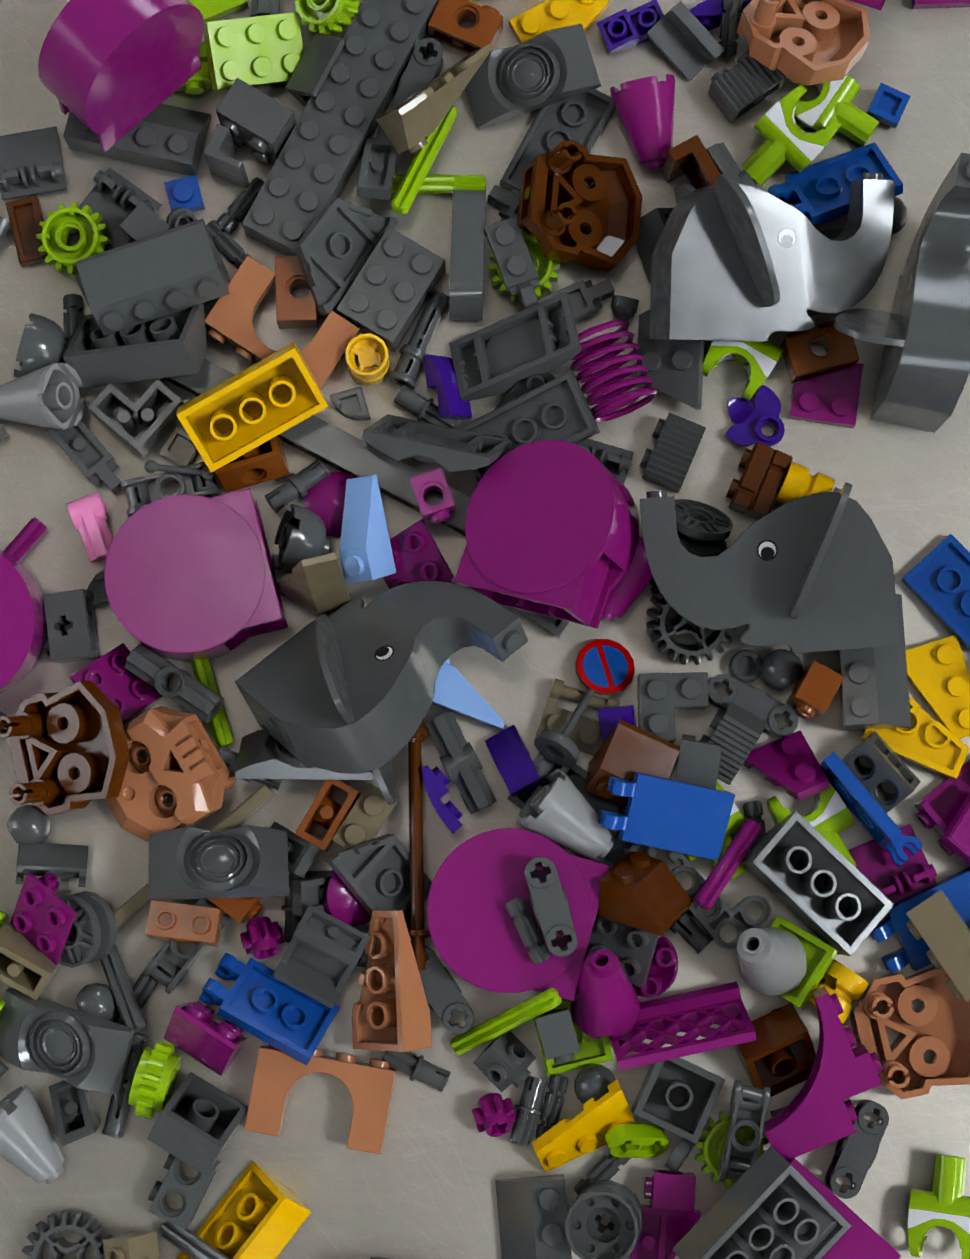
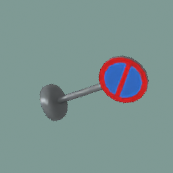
[534,639,635,767]

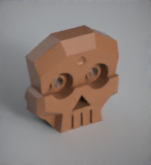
[736,0,870,85]
[105,706,236,842]
[849,967,970,1099]

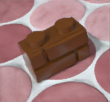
[726,442,793,520]

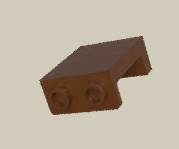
[661,135,721,189]

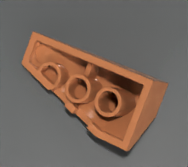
[352,910,432,1052]

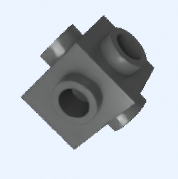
[473,1031,536,1092]

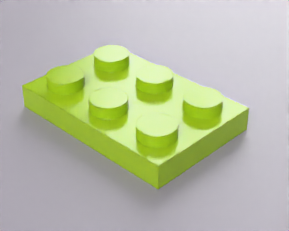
[204,12,304,91]

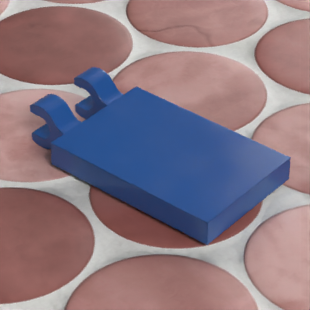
[768,142,903,226]
[901,534,970,651]
[820,752,922,867]
[598,771,735,861]
[870,867,970,973]
[199,953,340,1065]

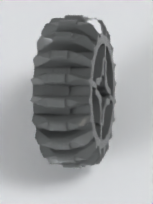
[646,596,737,665]
[22,1209,113,1259]

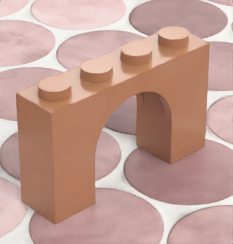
[205,255,360,391]
[244,1044,396,1155]

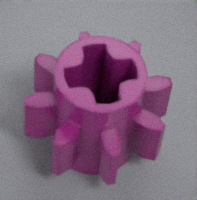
[240,917,285,959]
[472,1093,517,1137]

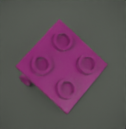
[383,519,454,589]
[69,643,163,726]
[848,824,937,904]
[9,872,77,965]

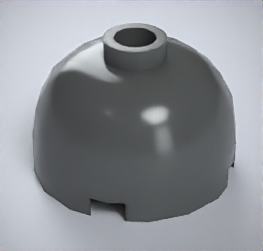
[13,313,68,378]
[272,504,331,573]

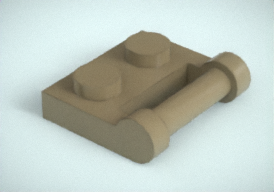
[536,678,619,756]

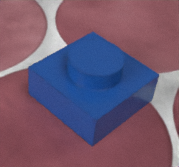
[867,83,911,129]
[164,174,205,212]

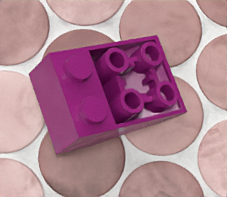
[164,1000,247,1076]

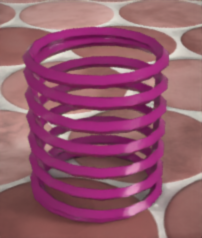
[570,319,658,422]

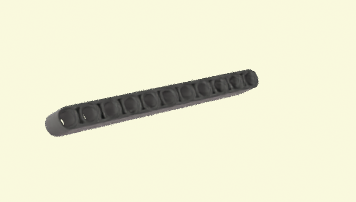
[164,359,471,536]

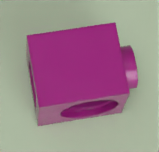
[409,467,455,524]
[644,1169,696,1212]

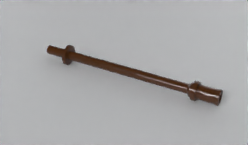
[408,718,431,971]

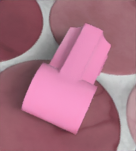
[67,492,114,563]

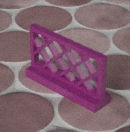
[608,981,757,1071]

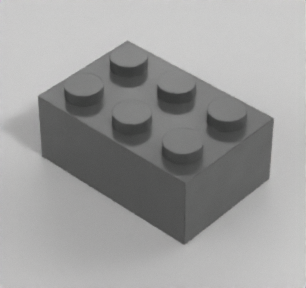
[336,227,446,353]

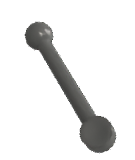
[144,460,215,481]

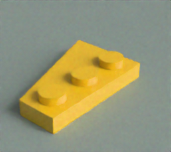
[509,0,609,44]
[906,635,970,739]
[861,698,970,781]
[532,1079,636,1172]

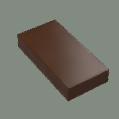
[5,195,48,268]

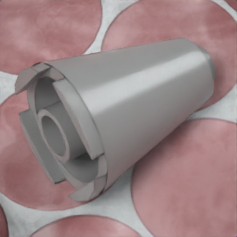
[0,363,85,430]
[517,769,614,860]
[737,928,807,996]
[0,1085,65,1184]

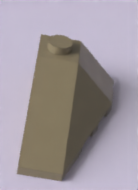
[376,44,492,154]
[277,552,351,618]

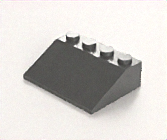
[672,1146,851,1259]

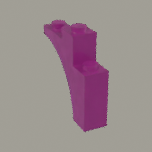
[763,986,884,1161]

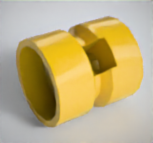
[345,333,390,386]
[775,461,835,505]
[808,960,870,1024]

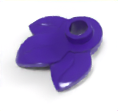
[726,385,785,447]

